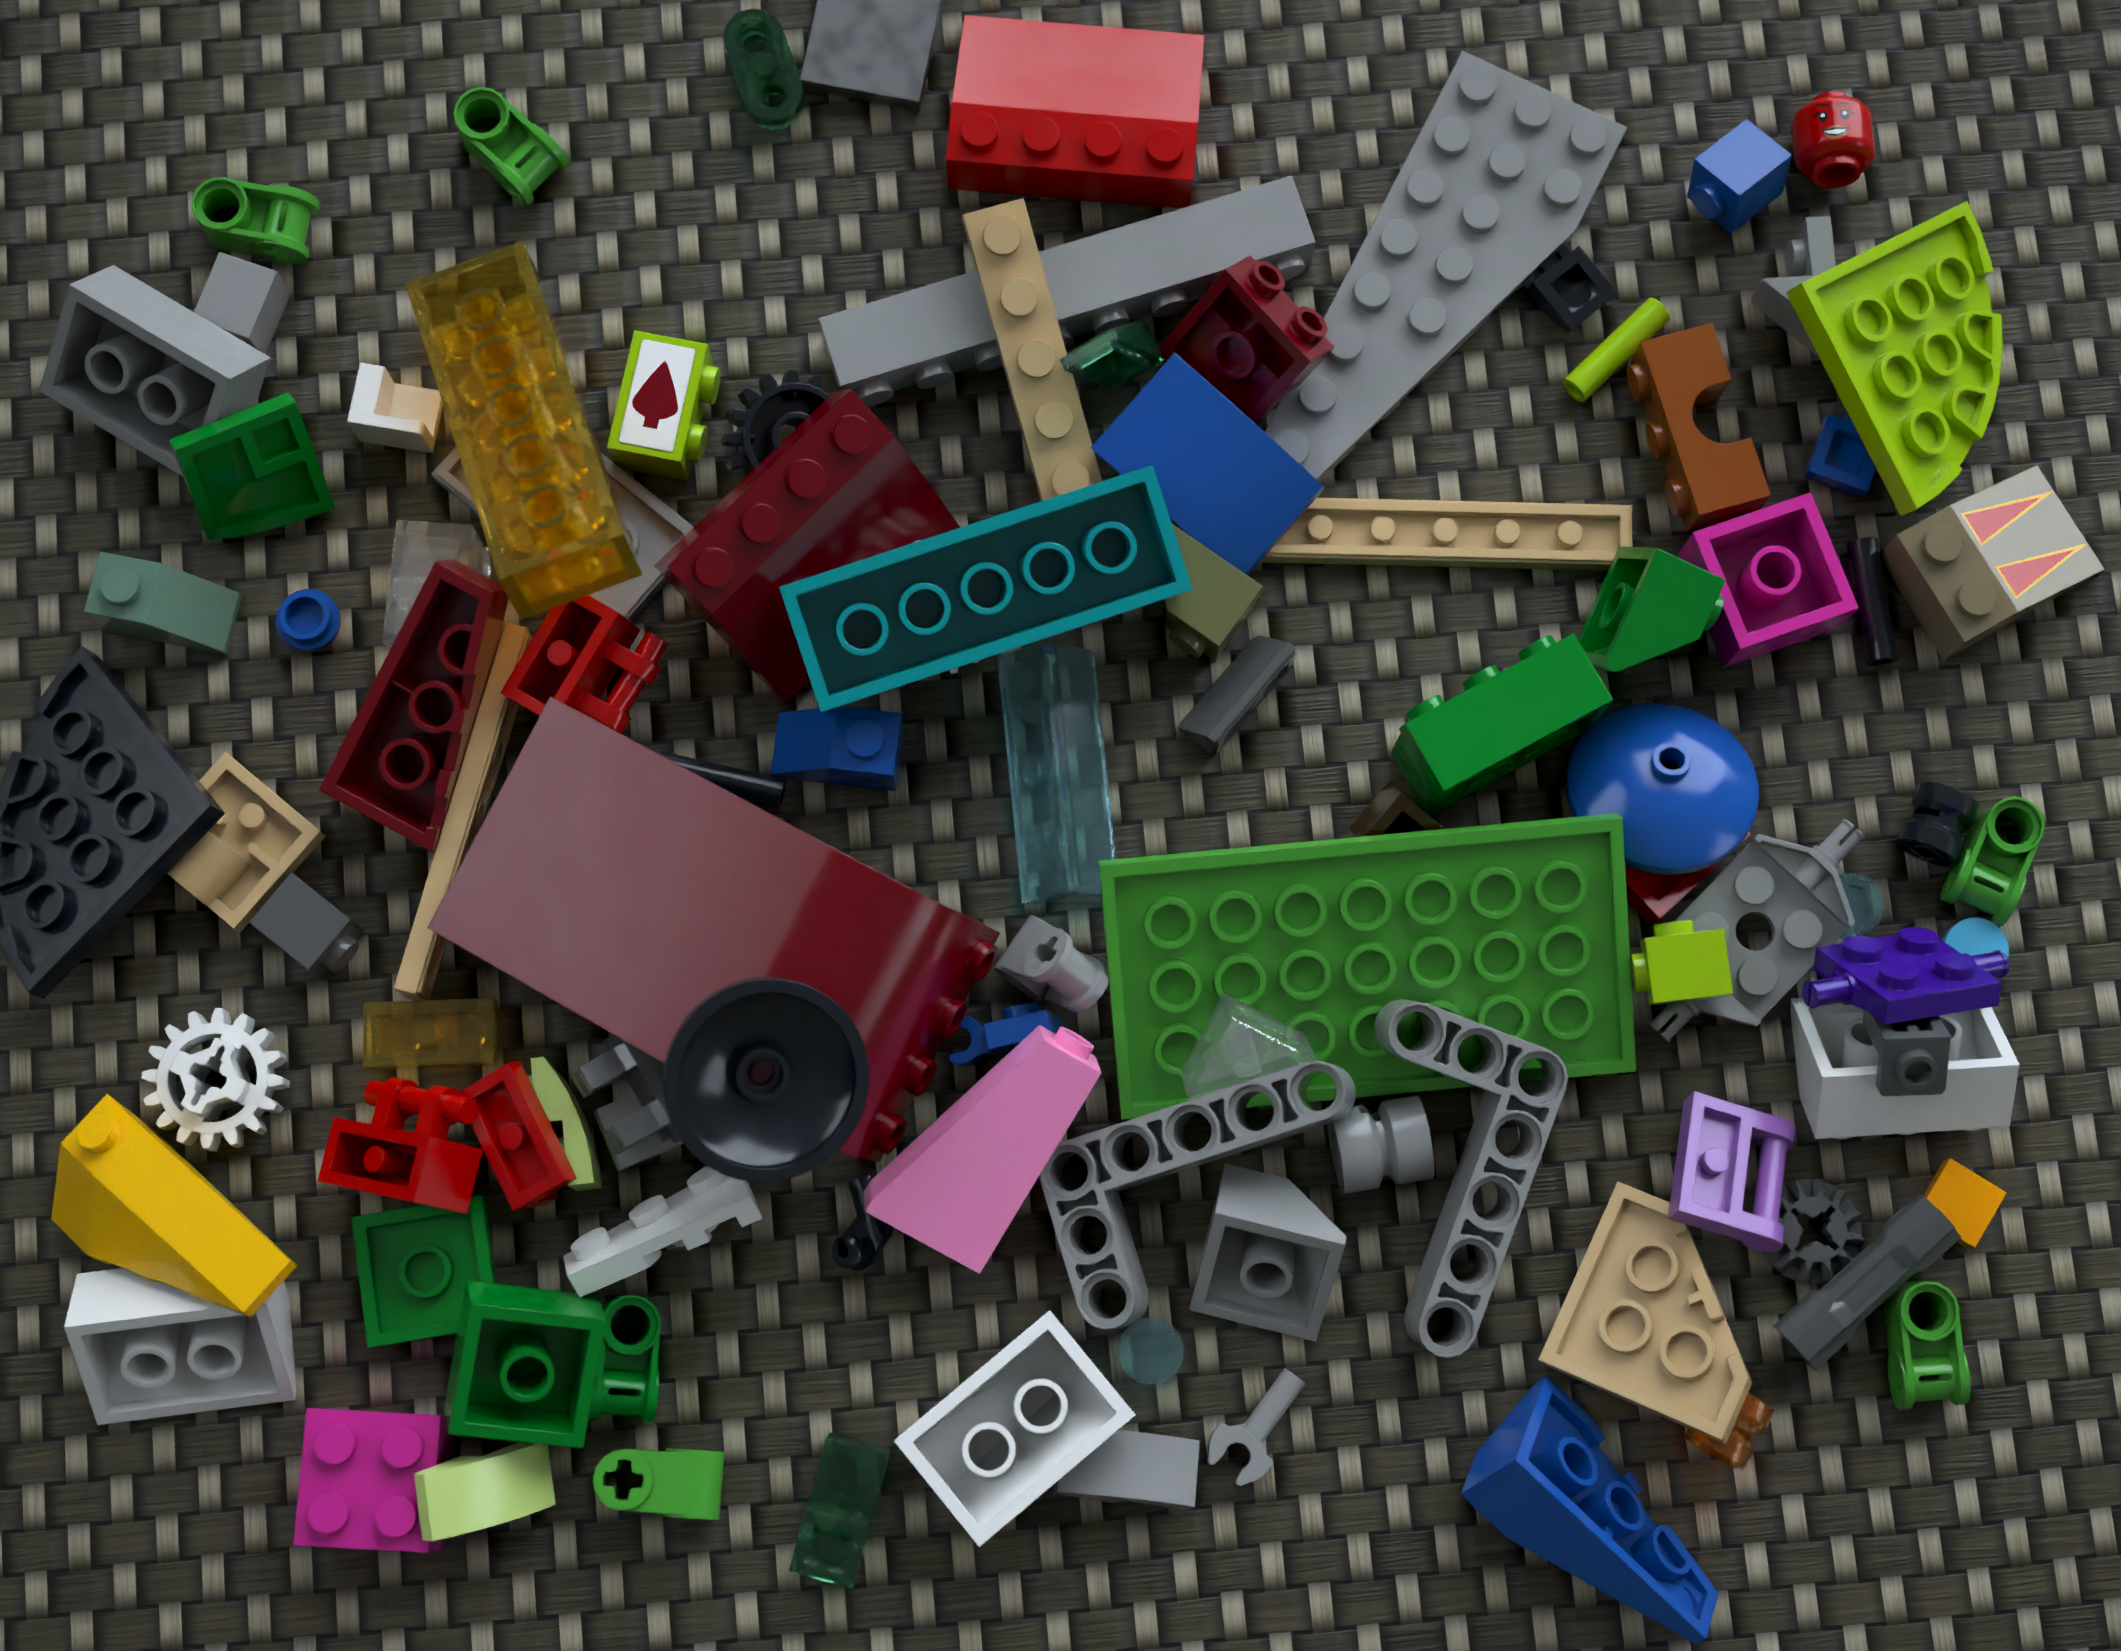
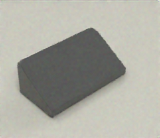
[1178,636,1296,756]

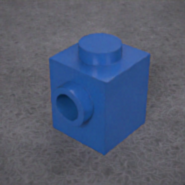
[1687,119,1792,233]

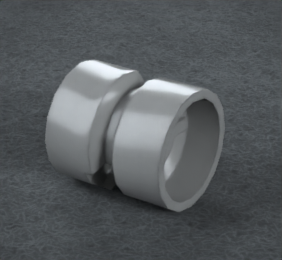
[1327,1095,1435,1194]

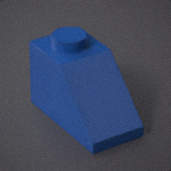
[770,706,904,791]

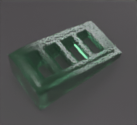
[1060,320,1164,390]

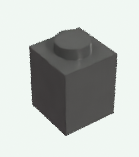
[249,872,364,980]

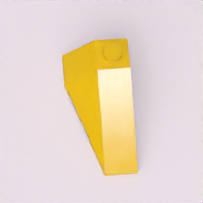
[51,1094,297,1317]

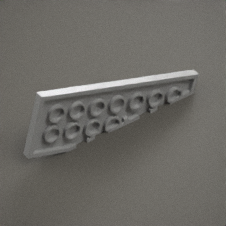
[1265,51,1627,482]

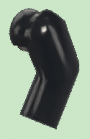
[832,1174,893,1271]

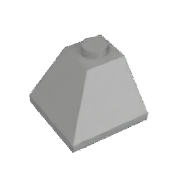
[1189,1163,1346,1342]

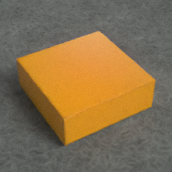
[1923,1158,2006,1249]

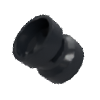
[1895,782,1980,867]

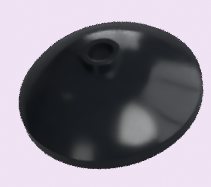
[663,976,870,1182]

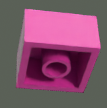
[1678,492,1859,668]
[293,1408,453,1553]

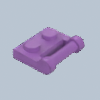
[1668,1091,1796,1252]

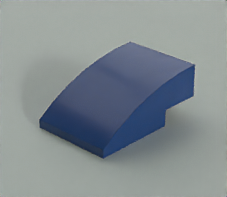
[1091,353,1325,576]

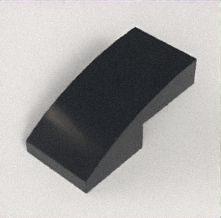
[1521,243,1618,333]

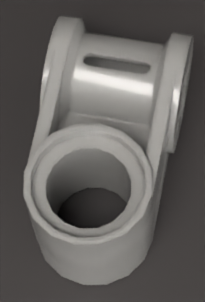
[994,915,1109,1013]

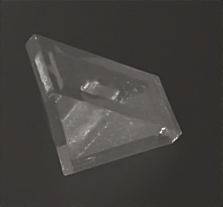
[1180,993,1316,1100]

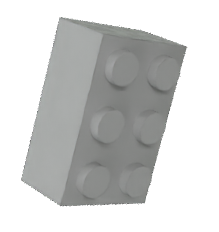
[39,265,271,476]

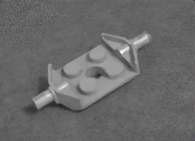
[1648,819,1865,1043]

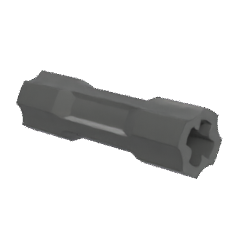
[1773,1193,1961,1371]

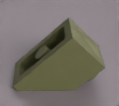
[1160,524,1263,662]

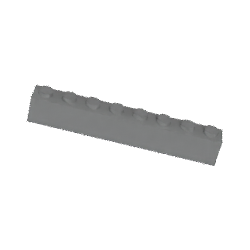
[819,175,1316,407]

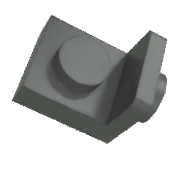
[1863,1010,1951,1096]

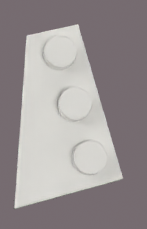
[563,1166,763,1297]

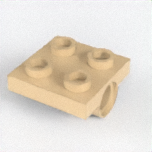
[167,752,326,933]

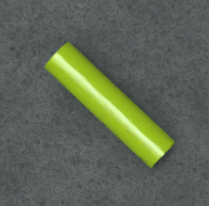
[1562,298,1670,402]

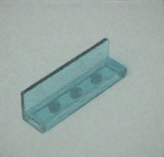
[997,641,1116,905]

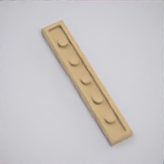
[1260,498,1632,571]
[394,622,533,1003]

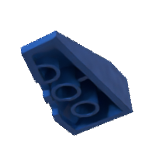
[1461,1375,1719,1644]

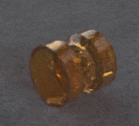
[1684,1392,1775,1470]

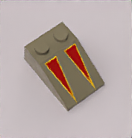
[1880,465,2104,661]

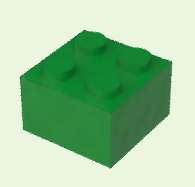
[444,1280,606,1448]

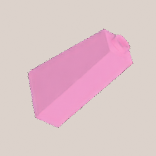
[863,1025,1102,1274]

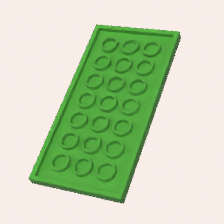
[1098,813,1636,1120]

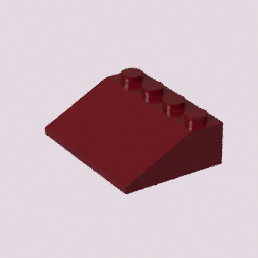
[654,389,960,704]

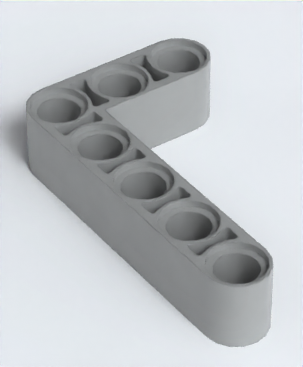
[1374,999,1568,1358]
[1039,1060,1356,1329]

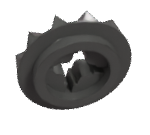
[1763,1179,1865,1283]

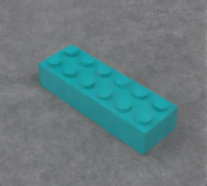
[779,465,1193,712]

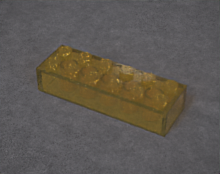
[405,241,643,620]

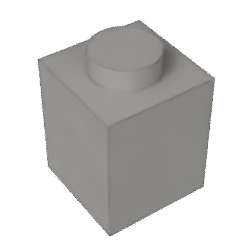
[194,252,291,354]

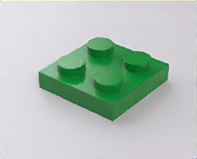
[351,1195,497,1349]

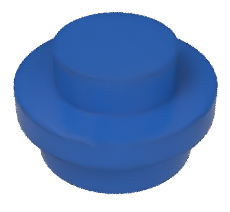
[276,589,341,652]

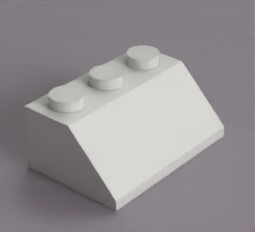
[1790,998,2019,1139]
[64,1268,297,1425]
[894,1310,1135,1547]

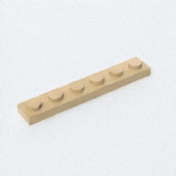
[962,198,1102,501]

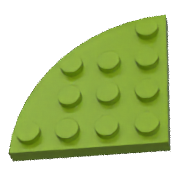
[1786,201,2003,516]

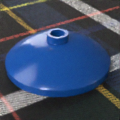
[1566,703,1759,875]

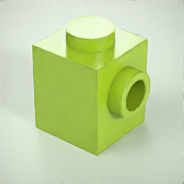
[1630,920,1733,1006]

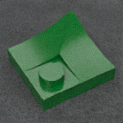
[169,392,336,540]

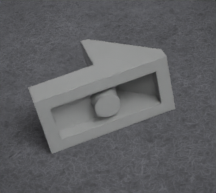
[1751,216,1836,355]

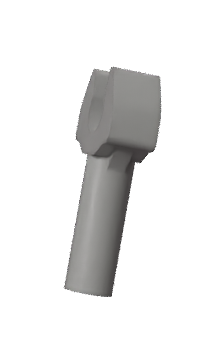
[1207,1368,1305,1486]

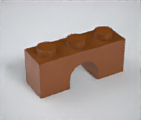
[1626,323,1771,533]

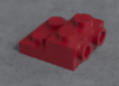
[1157,255,1334,426]

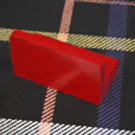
[460,1062,577,1211]

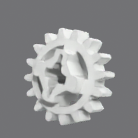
[141,1008,290,1152]

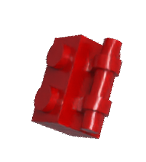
[500,583,669,734]
[318,1077,483,1214]

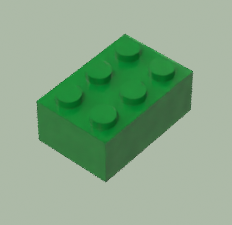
[1391,633,1613,815]

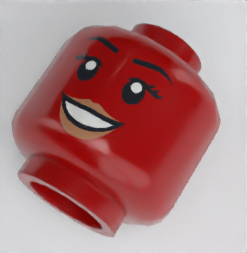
[1791,91,1876,188]

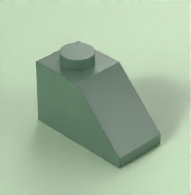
[84,551,242,655]

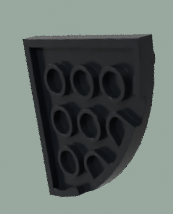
[0,646,225,999]

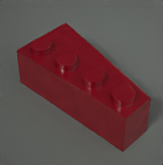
[319,559,511,852]

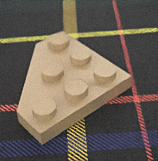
[1538,1181,1752,1444]

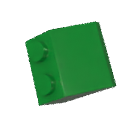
[1578,546,1726,672]

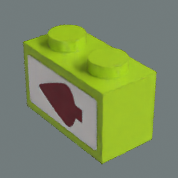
[607,330,721,481]

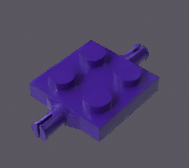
[1802,927,2009,1025]

